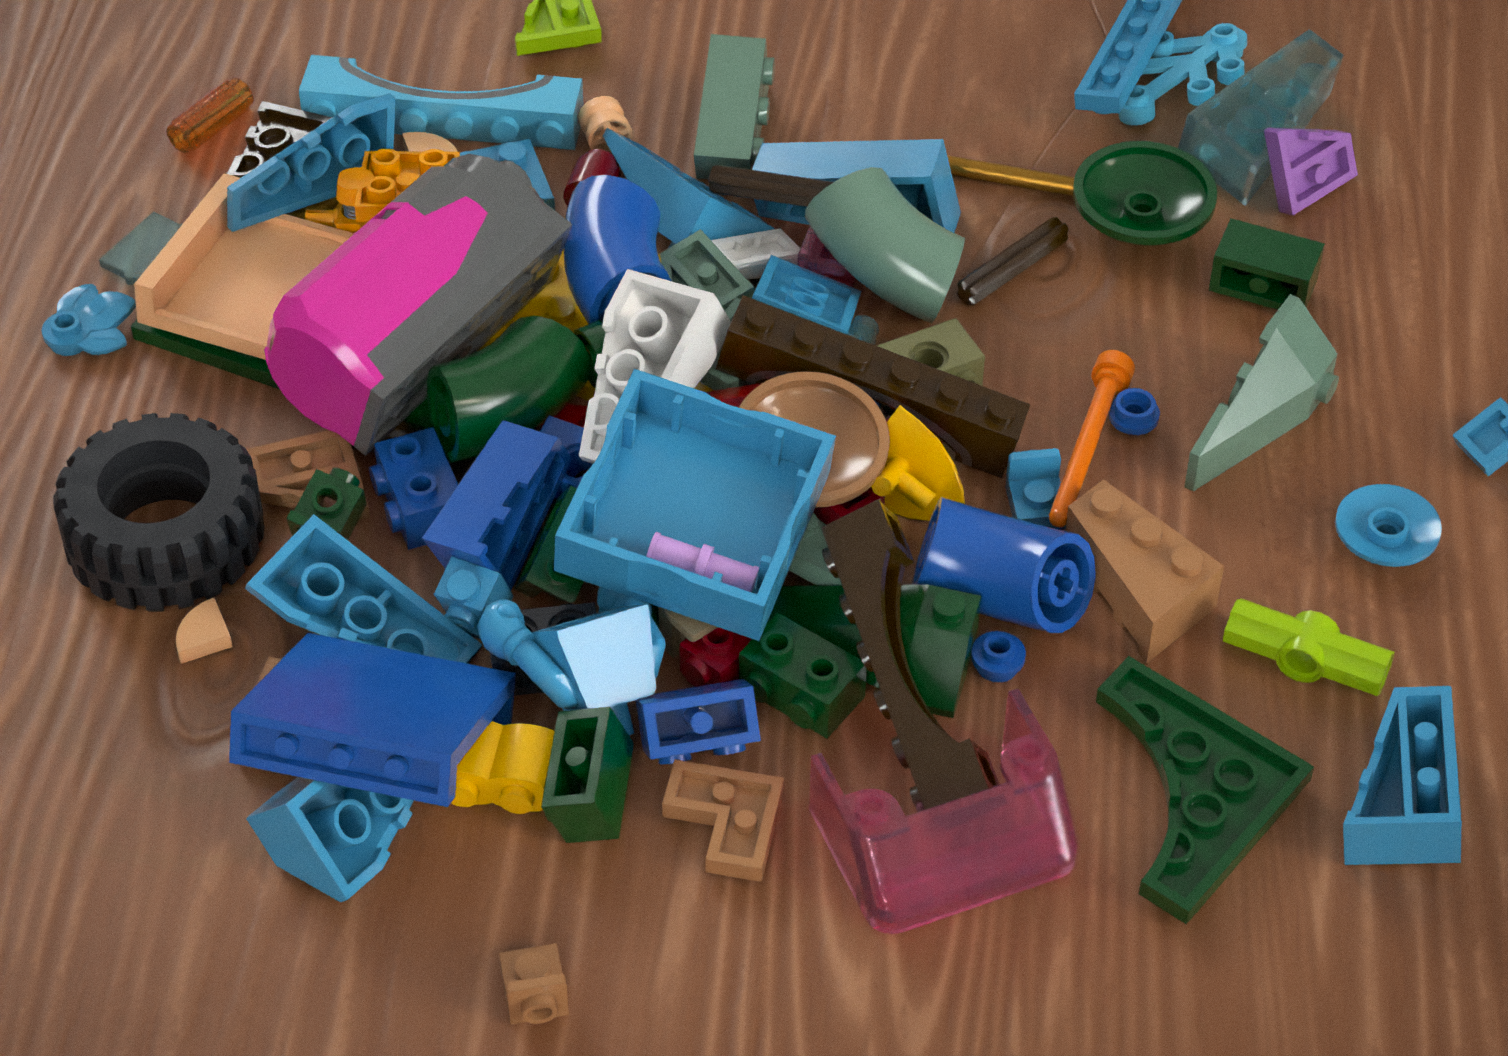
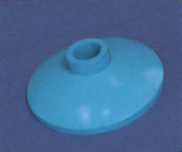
[1335,484,1442,567]

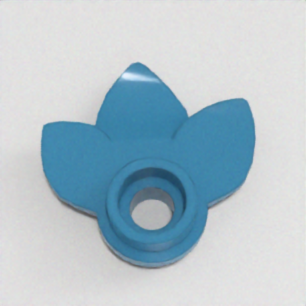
[41,284,136,356]

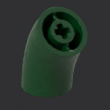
[427,316,592,463]

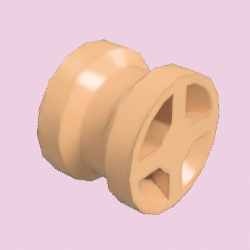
[578,96,632,154]

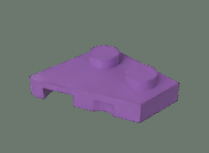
[1264,127,1358,215]

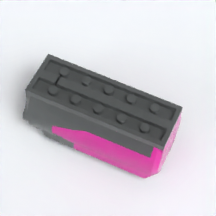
[264,154,572,456]

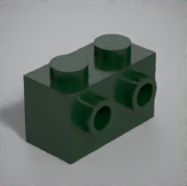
[1208,218,1325,310]
[739,613,867,739]
[541,706,634,843]

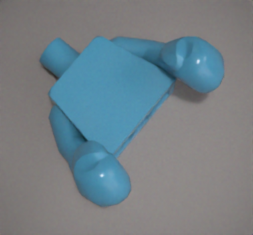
[478,586,666,735]

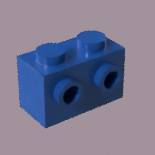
[369,427,458,550]
[635,679,761,764]

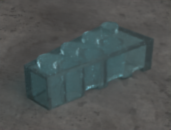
[1178,29,1344,206]

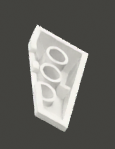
[579,269,731,464]

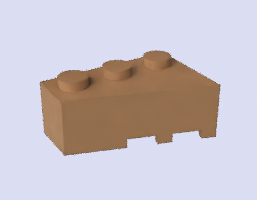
[1065,479,1224,664]

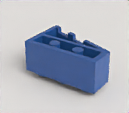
[422,420,572,591]

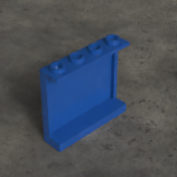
[229,633,516,807]

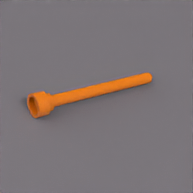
[1049,350,1135,527]

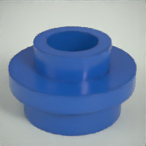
[1109,388,1160,435]
[971,631,1026,682]

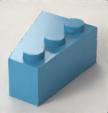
[1343,686,1462,865]

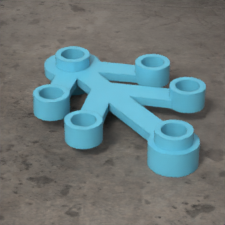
[1119,23,1247,125]

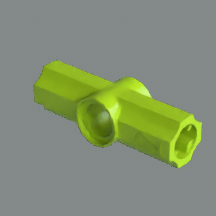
[1223,598,1395,696]

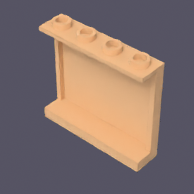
[134,173,354,360]

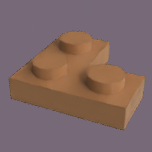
[662,759,784,882]

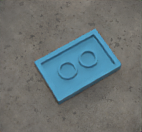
[752,255,861,334]

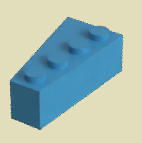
[752,139,961,233]

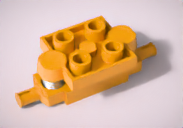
[305,149,460,234]

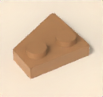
[247,430,370,520]

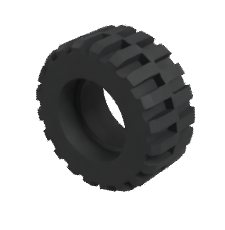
[53,413,265,612]

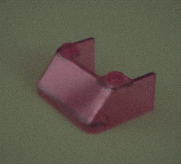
[809,688,1078,934]

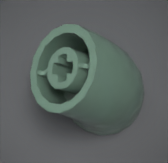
[804,167,965,324]

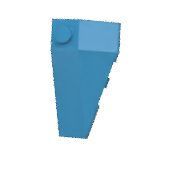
[227,93,395,232]
[603,128,775,248]
[245,514,482,664]
[246,777,414,902]

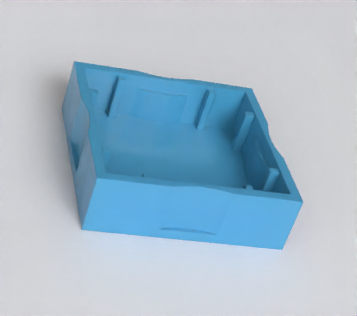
[554,369,836,641]

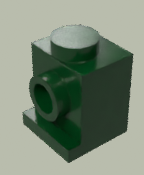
[286,467,367,540]

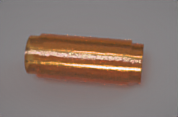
[166,78,254,153]

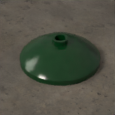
[1073,141,1217,246]

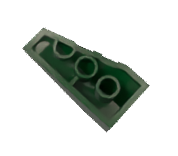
[767,585,981,719]

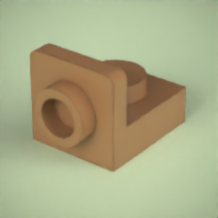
[499,943,569,1025]

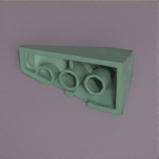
[1184,294,1339,491]

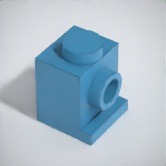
[434,556,513,639]

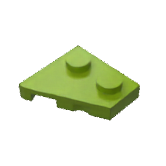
[515,0,602,56]

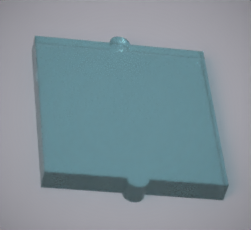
[99,211,183,285]

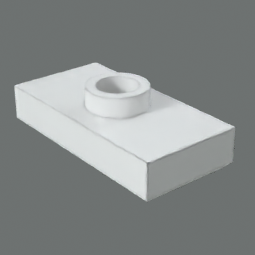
[711,228,807,279]

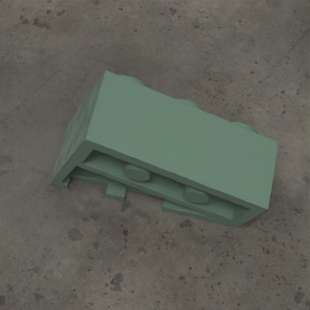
[694,34,775,179]

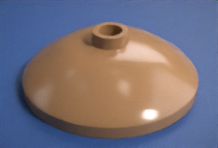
[739,372,890,507]

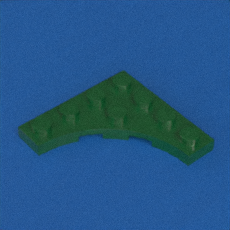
[1096,656,1314,925]

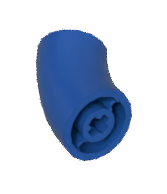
[563,175,672,324]
[911,497,1096,633]

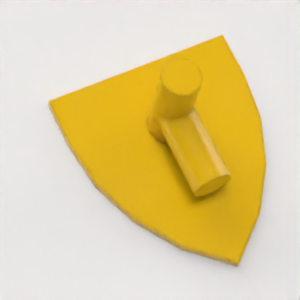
[872,405,965,521]

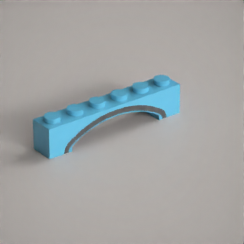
[299,55,584,150]

